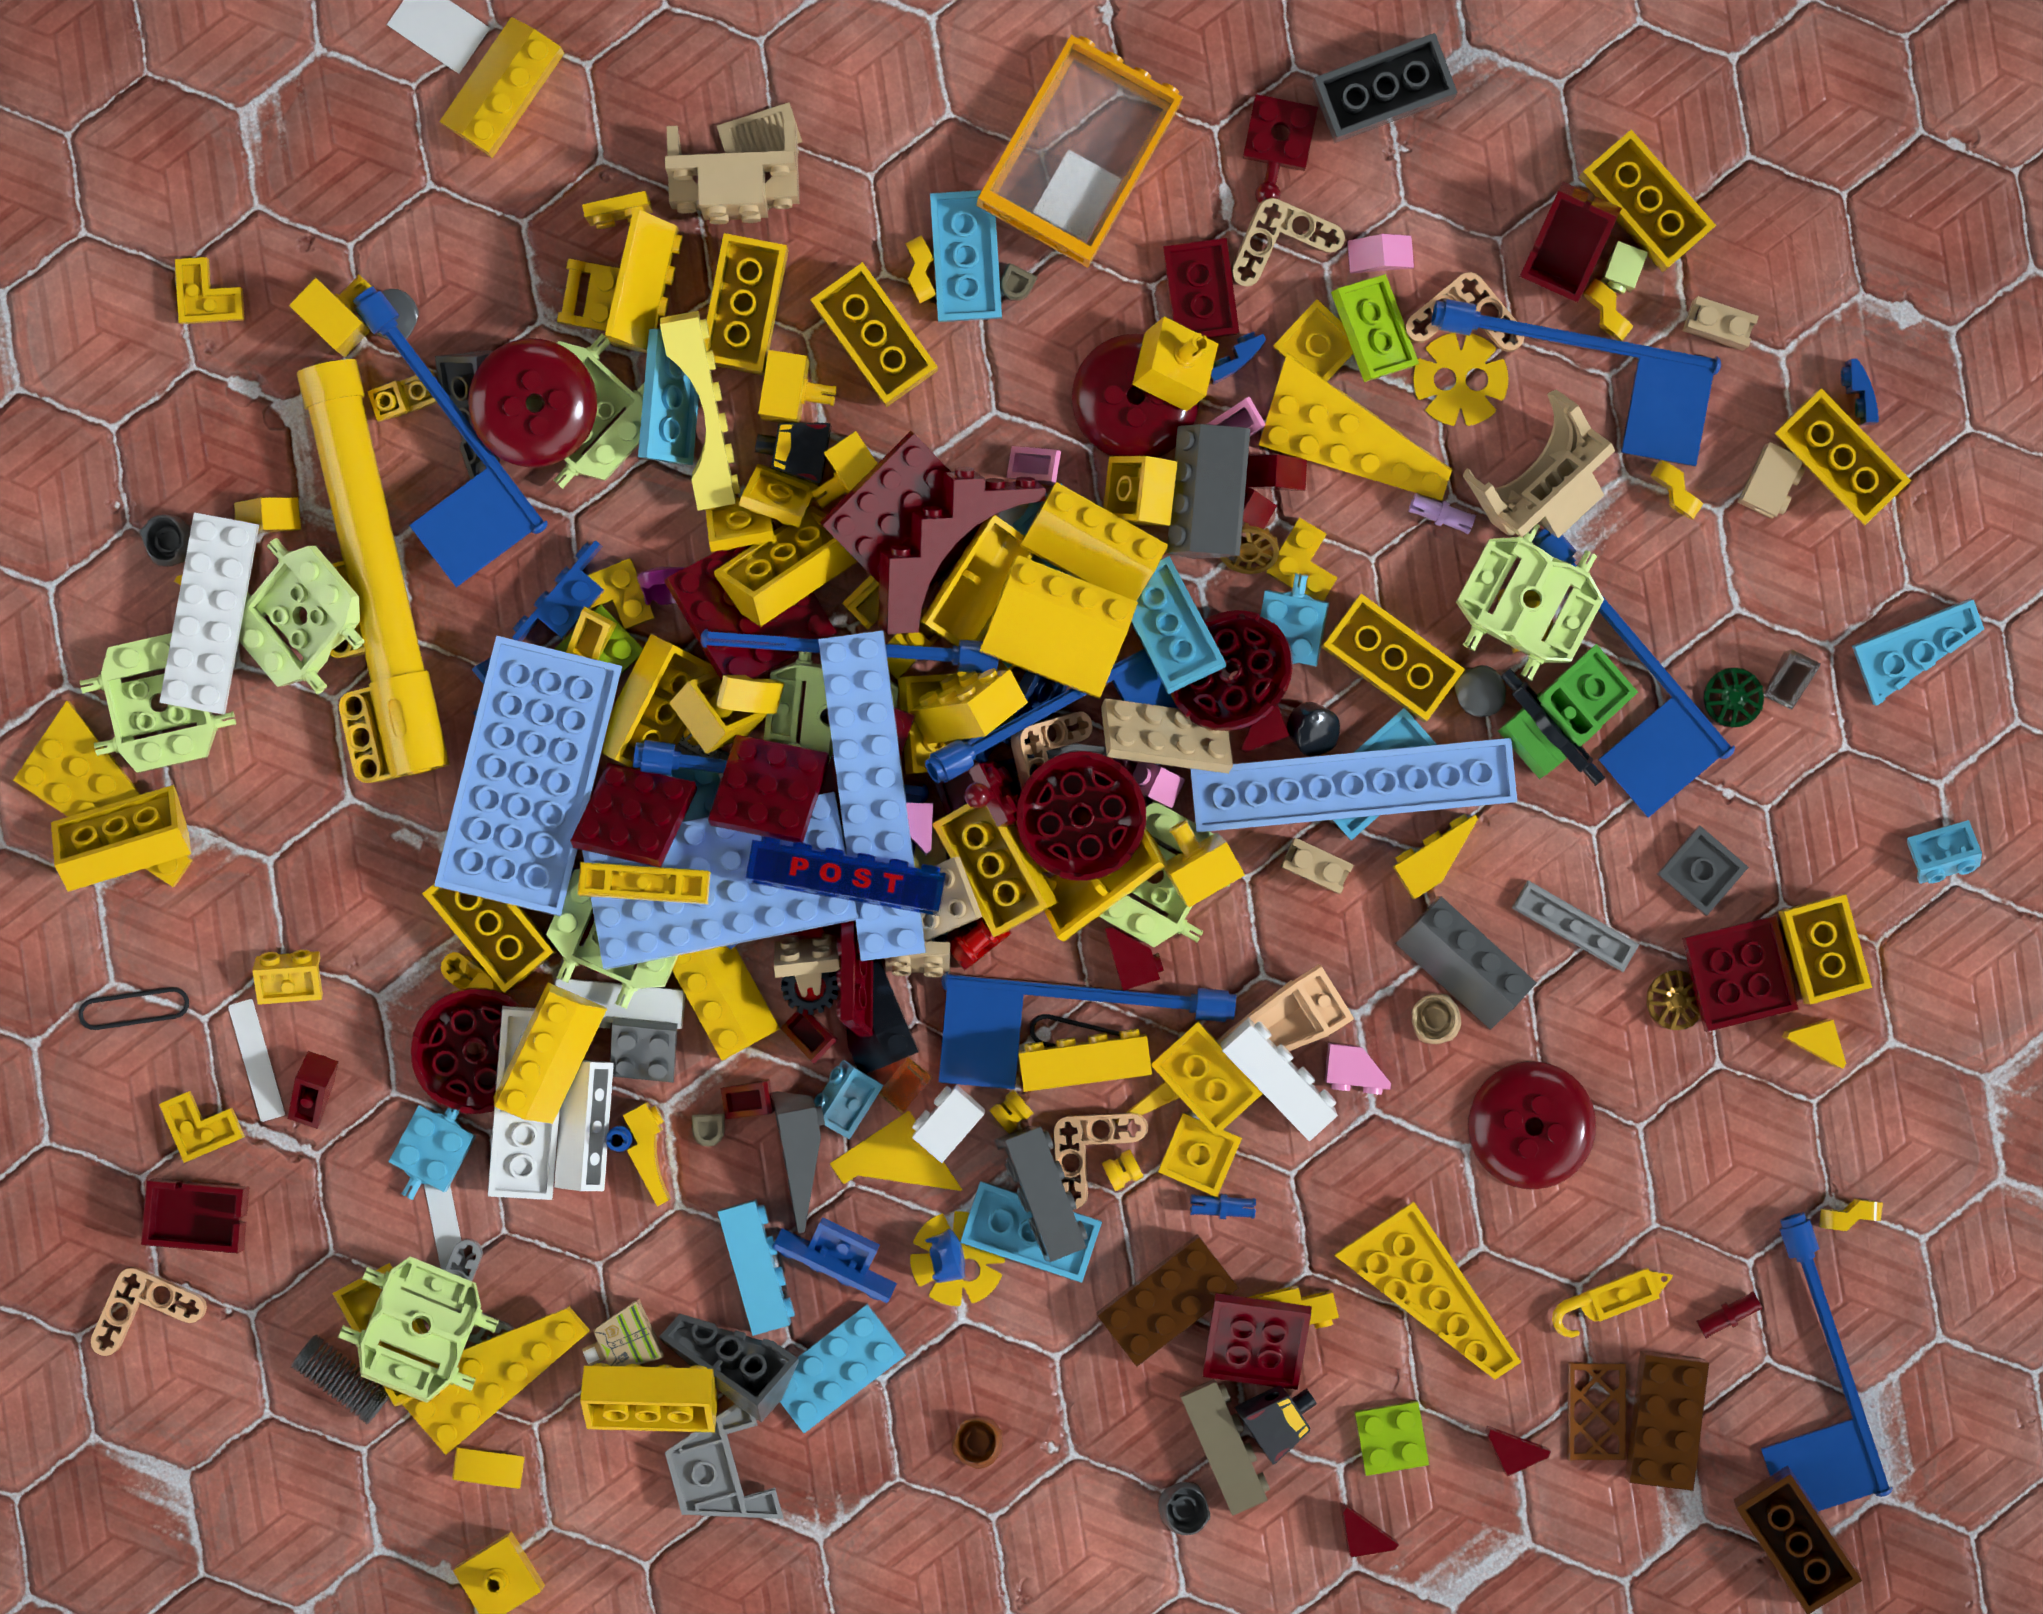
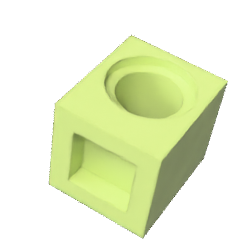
[1601,241,1648,294]

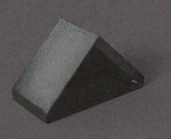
[1764,649,1821,710]

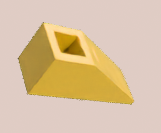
[1392,813,1478,899]

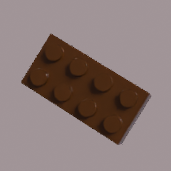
[1097,1234,1238,1367]
[1625,1351,1709,1491]
[1734,1465,1862,1614]

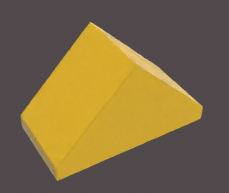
[234,498,301,533]
[566,606,617,660]
[1782,1019,1846,1069]

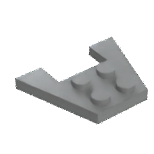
[665,1404,784,1519]

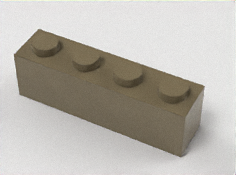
[1180,1379,1270,1516]

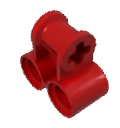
[950,917,1012,971]

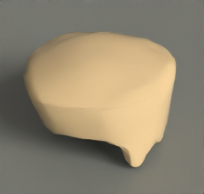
[1411,993,1461,1044]

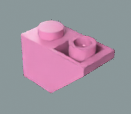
[1114,758,1185,808]
[1324,1043,1391,1095]

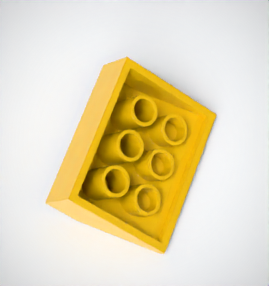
[605,208,683,354]
[979,555,1138,698]

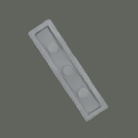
[1512,880,1640,972]

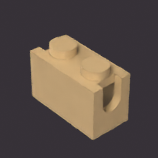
[1682,296,1759,351]
[1737,442,1805,519]
[1280,838,1354,894]

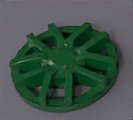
[1704,668,1764,728]

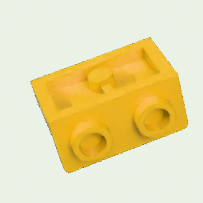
[252,950,323,1005]

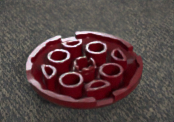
[1072,333,1199,458]
[468,338,597,467]
[1171,610,1293,731]
[1016,751,1146,881]
[410,988,522,1114]
[1468,1061,1596,1190]

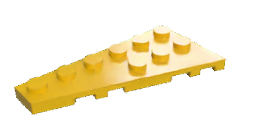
[1259,353,1452,501]
[13,701,193,887]
[1333,1201,1521,1380]
[402,1306,590,1455]

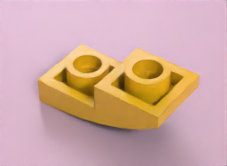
[367,370,437,422]
[716,675,784,714]
[452,1447,525,1489]

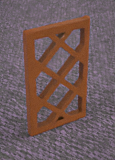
[1567,1362,1626,1461]

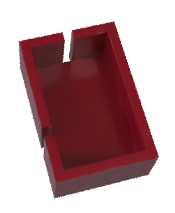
[1519,182,1622,303]
[141,1178,250,1254]

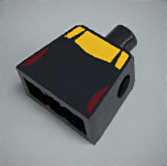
[755,423,832,486]
[1234,1386,1317,1465]

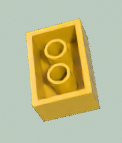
[910,668,1028,744]
[1778,894,1872,1005]

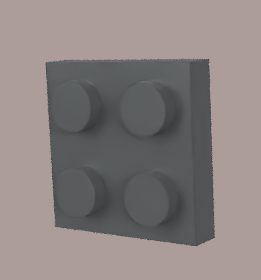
[1657,825,1749,916]
[610,1017,678,1083]

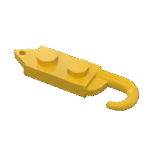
[1552,1267,1673,1338]

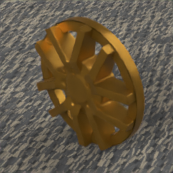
[1220,523,1279,574]
[1646,970,1701,1030]

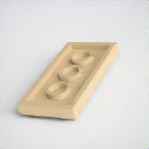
[1101,698,1233,774]

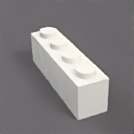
[555,978,686,1029]
[1220,1017,1338,1141]
[554,1060,614,1191]

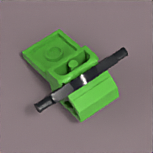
[1498,644,1638,786]

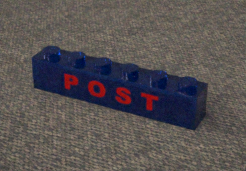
[745,836,947,916]

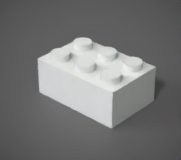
[912,1084,985,1163]

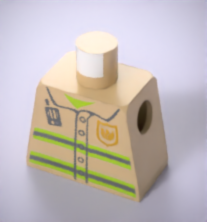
[582,1299,664,1366]

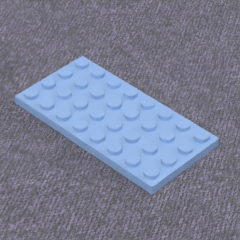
[434,635,622,916]
[582,792,859,970]

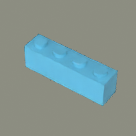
[718,1199,795,1336]

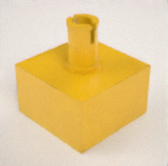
[289,274,372,357]
[1132,316,1218,412]
[758,350,837,423]
[811,431,878,509]
[1103,456,1177,526]
[669,671,767,754]
[1164,820,1245,907]
[453,1531,545,1614]

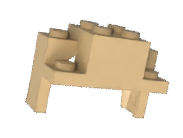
[665,121,800,225]
[1463,389,1615,538]

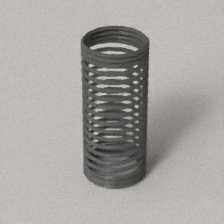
[291,1335,389,1424]

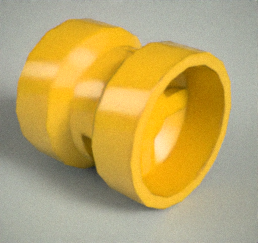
[989,1089,1034,1134]
[1101,1149,1144,1192]

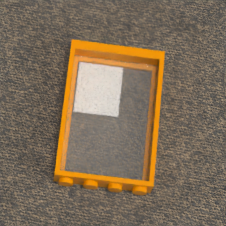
[976,35,1183,268]

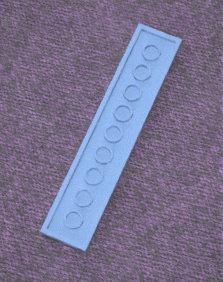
[818,631,926,961]
[1190,738,1517,832]

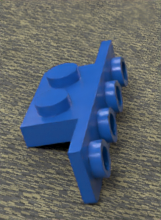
[512,540,605,642]
[772,1217,897,1303]

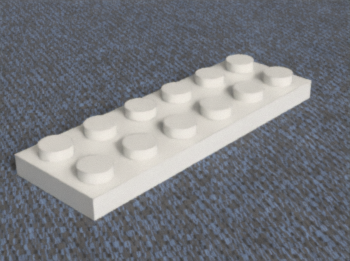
[159,513,259,714]
[488,1006,560,1200]

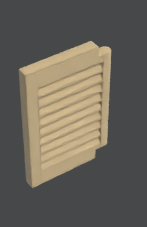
[717,102,802,153]

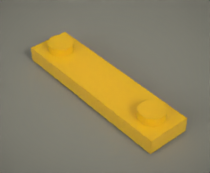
[578,862,711,905]

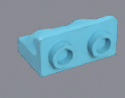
[1907,820,1982,884]
[814,1060,884,1140]

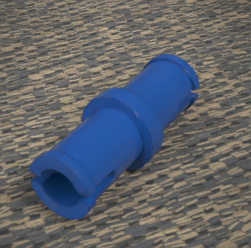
[606,1126,632,1152]
[1190,1194,1256,1219]

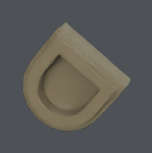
[1000,263,1038,301]
[692,1114,725,1147]

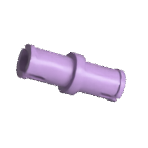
[1408,493,1476,534]

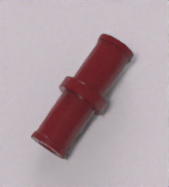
[1696,1291,1763,1339]

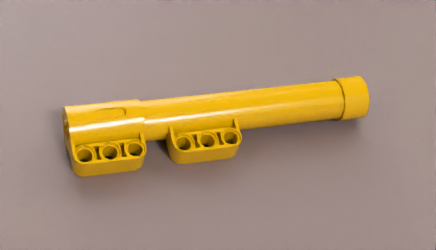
[297,359,450,783]

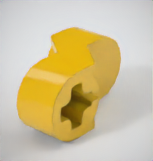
[905,235,936,303]
[1583,279,1633,341]
[1650,460,1703,520]
[441,952,502,993]
[1819,1198,1883,1231]

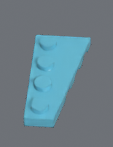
[1852,598,1984,706]

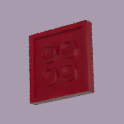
[708,735,830,844]
[570,763,697,868]
[1682,916,1799,1032]
[1202,1293,1312,1390]

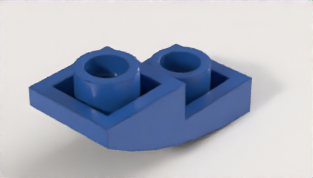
[1210,332,1266,385]
[1841,359,1879,426]

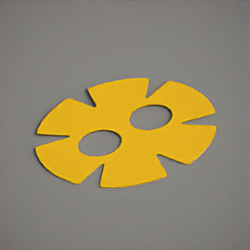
[1413,333,1508,426]
[910,1211,1005,1306]

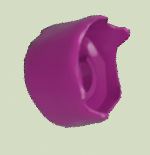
[637,567,684,605]

